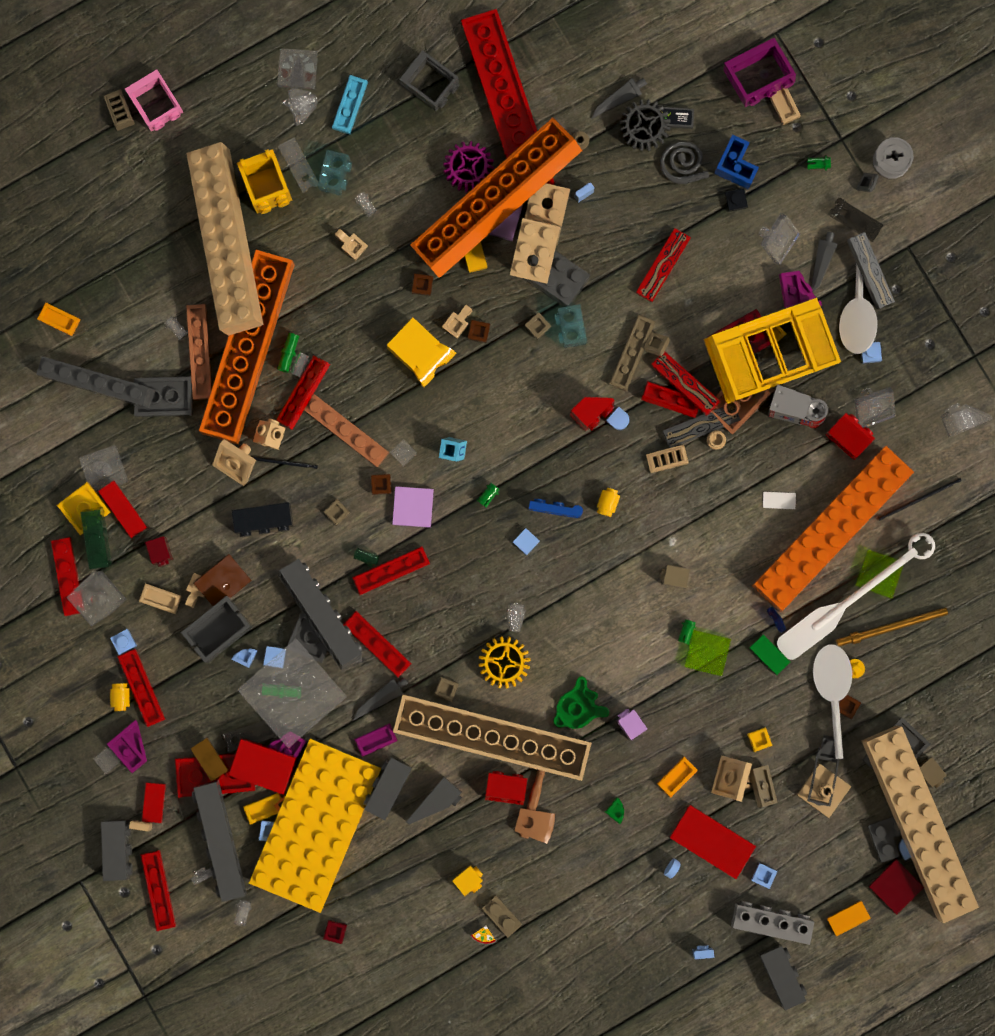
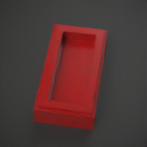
[142,782,166,823]

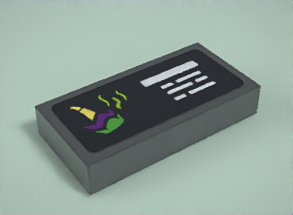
[655,107,694,129]

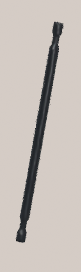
[251,456,318,469]
[878,478,962,521]

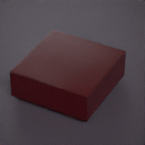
[323,920,347,944]

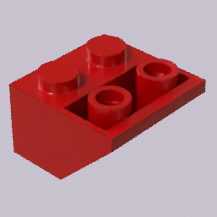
[570,397,615,432]
[825,413,875,460]

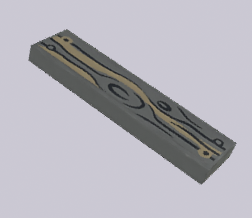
[847,232,895,310]
[663,403,741,448]

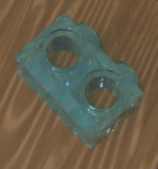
[318,150,352,196]
[554,304,587,348]

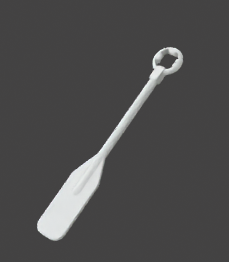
[777,533,935,660]

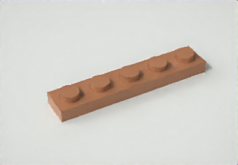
[186,304,212,400]
[304,394,389,468]

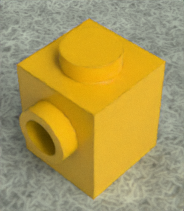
[452,865,483,896]

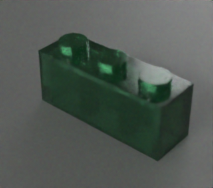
[80,507,112,569]

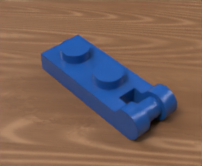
[529,499,583,518]

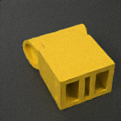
[387,318,456,387]

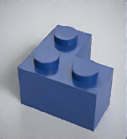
[714,134,759,190]

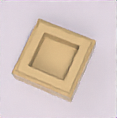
[129,820,152,831]

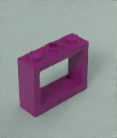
[724,38,796,107]

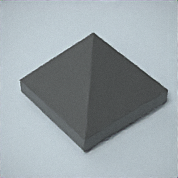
[856,173,879,192]

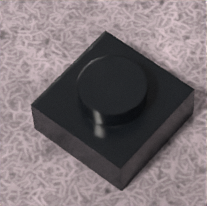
[725,189,748,212]

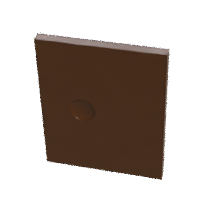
[193,554,252,606]

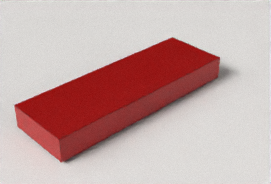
[641,381,698,418]
[98,480,147,538]

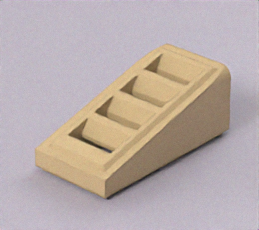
[646,445,688,473]

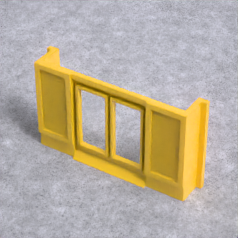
[703,298,841,404]

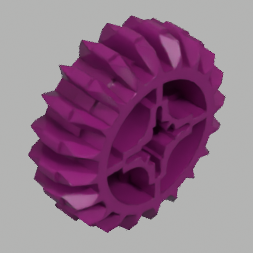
[443,141,494,193]

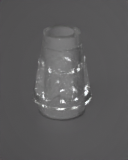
[507,603,526,632]

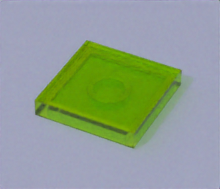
[855,550,904,599]
[684,630,731,677]

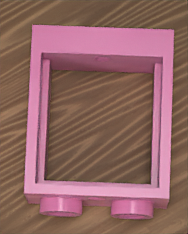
[125,70,183,131]

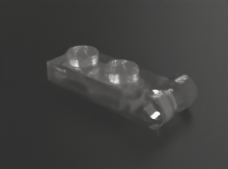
[278,137,319,193]

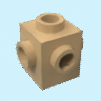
[253,419,285,450]

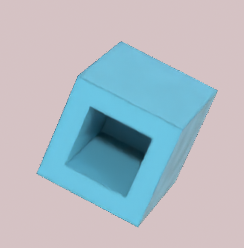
[439,437,467,462]

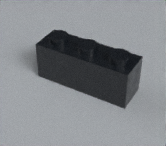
[232,502,294,537]

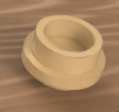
[707,430,726,450]

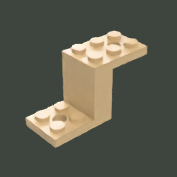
[510,183,570,284]

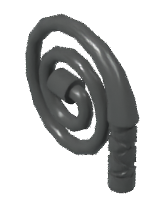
[660,142,709,184]

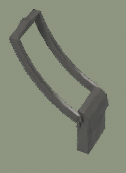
[807,735,843,807]

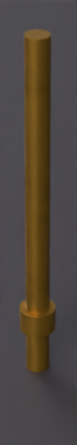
[836,607,948,647]

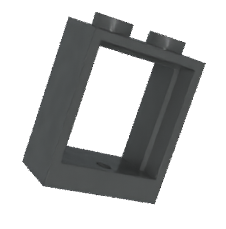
[399,50,459,111]

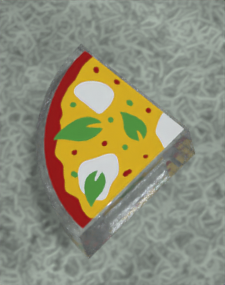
[470,925,497,945]

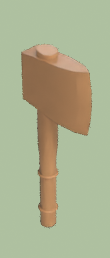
[515,770,555,844]

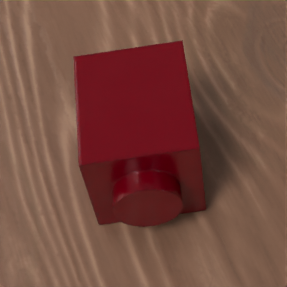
[145,536,173,567]

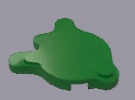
[553,676,610,729]

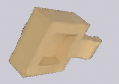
[335,229,368,261]
[442,305,472,339]
[185,573,205,608]

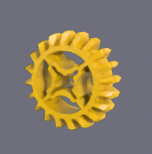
[478,636,530,689]

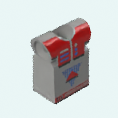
[768,384,828,428]

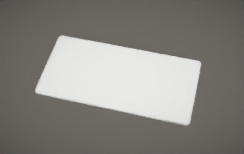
[763,492,796,509]

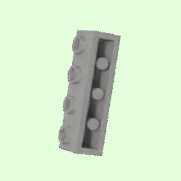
[731,901,814,945]

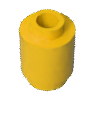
[597,487,620,517]
[110,683,130,711]

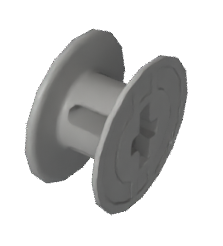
[873,137,914,179]

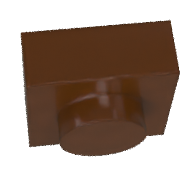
[412,274,433,296]
[468,320,490,343]
[371,474,391,495]
[839,695,861,720]

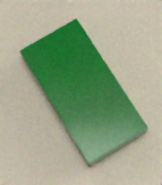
[749,634,790,676]

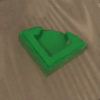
[605,797,624,824]

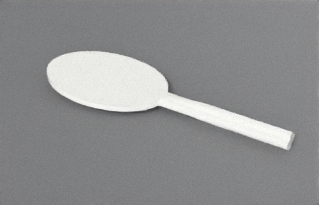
[839,263,877,354]
[813,645,852,759]

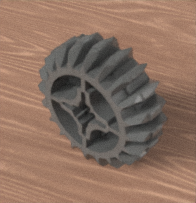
[620,99,671,151]

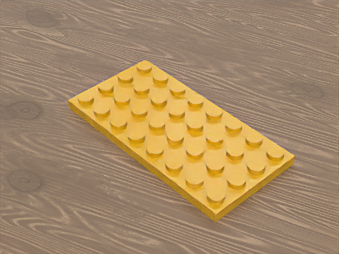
[249,738,381,913]

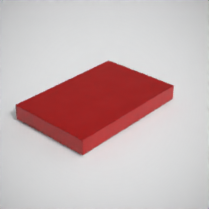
[229,738,297,795]

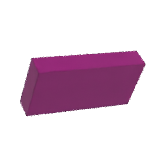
[355,723,398,757]

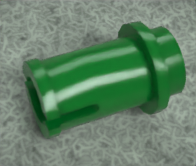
[807,155,831,171]
[477,483,500,508]
[677,619,696,645]

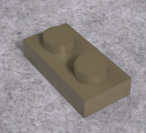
[749,765,778,808]
[482,895,522,938]

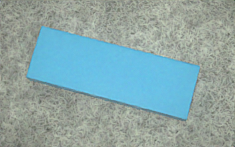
[332,75,368,135]

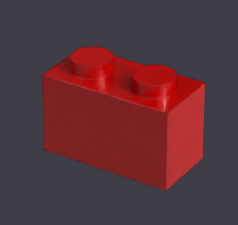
[485,771,527,805]

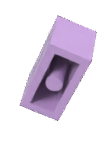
[616,709,647,740]

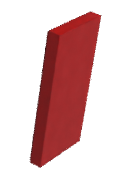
[175,753,256,798]
[669,805,756,879]

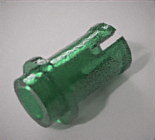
[354,547,379,567]

